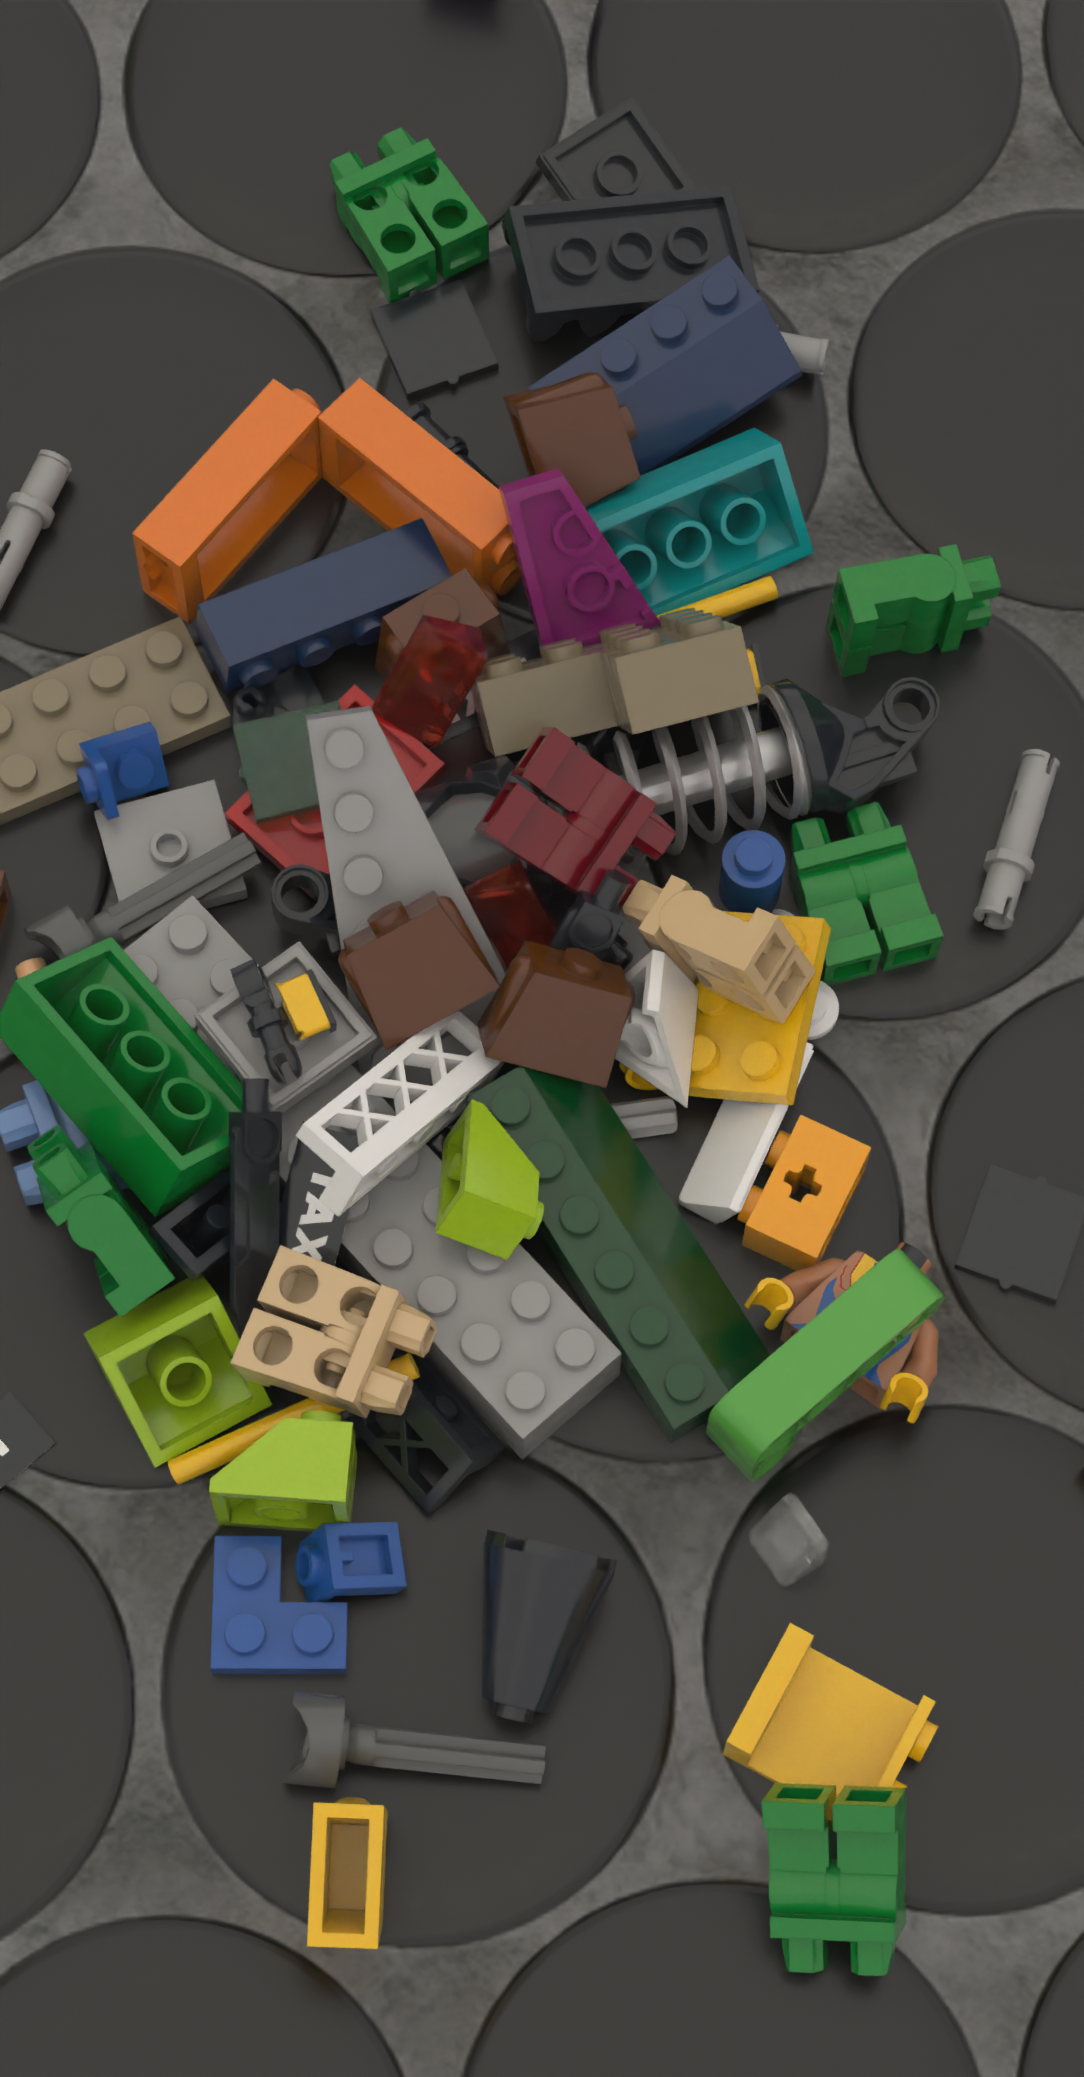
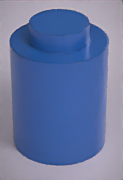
[718,830,785,913]

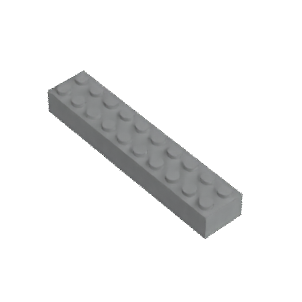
[124,895,622,1460]

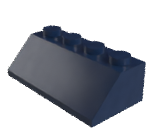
[528,255,802,476]

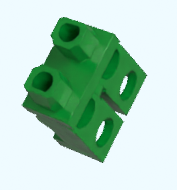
[329,127,490,303]
[826,544,1001,678]
[788,802,944,986]
[27,1124,175,1317]
[761,1783,906,1976]

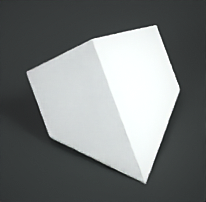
[615,950,699,1108]

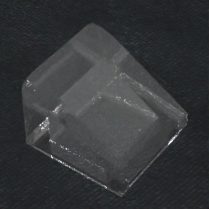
[749,1493,829,1587]

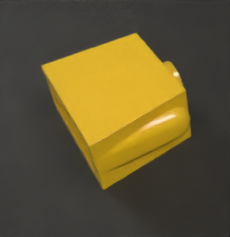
[307,1797,388,1949]

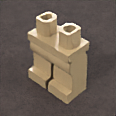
[622,875,816,1025]
[230,1245,438,1418]

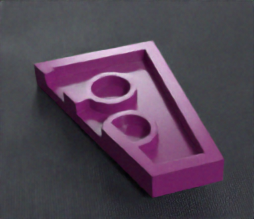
[499,468,661,647]

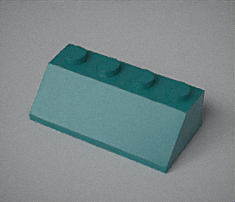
[585,428,814,616]

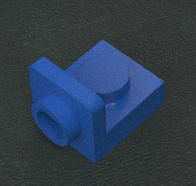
[75,722,169,820]
[295,1522,407,1602]

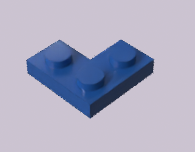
[210,1536,348,1675]

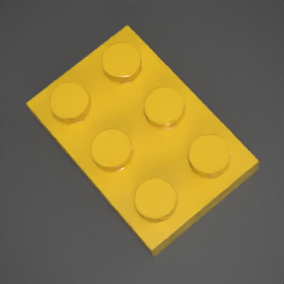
[688,911,831,1105]

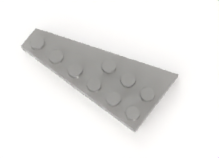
[306,706,506,1085]

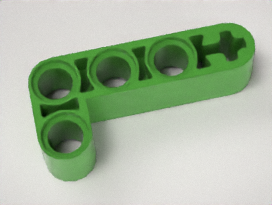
[706,1248,946,1483]

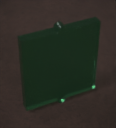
[232,700,341,824]

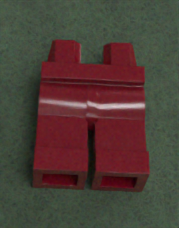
[474,727,676,907]

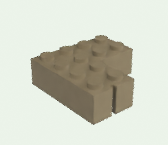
[467,608,759,757]

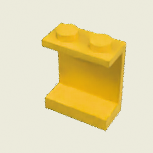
[723,1623,939,1798]

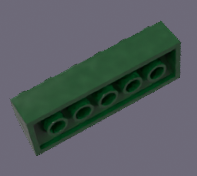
[466,1066,770,1444]

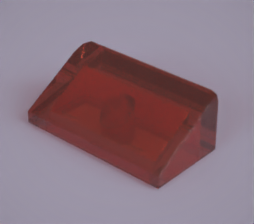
[372,615,487,747]
[463,860,558,969]

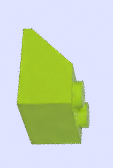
[83,1277,272,1468]
[209,1410,357,1532]

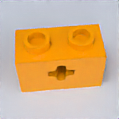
[737,1115,871,1271]

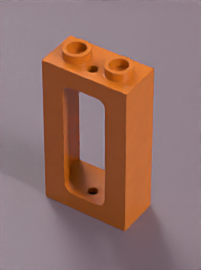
[132,378,323,624]
[318,378,521,596]

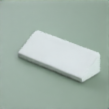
[678,1042,814,1224]

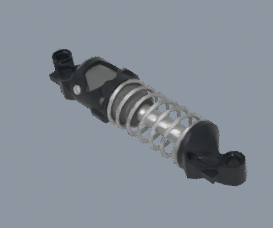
[271,677,940,957]

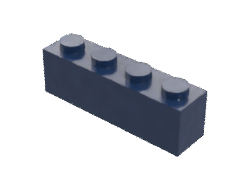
[196,518,452,693]

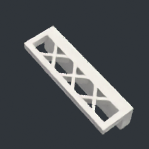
[296,1011,505,1217]

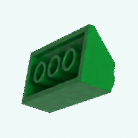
[0,936,242,1217]

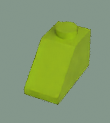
[435,1099,544,1260]

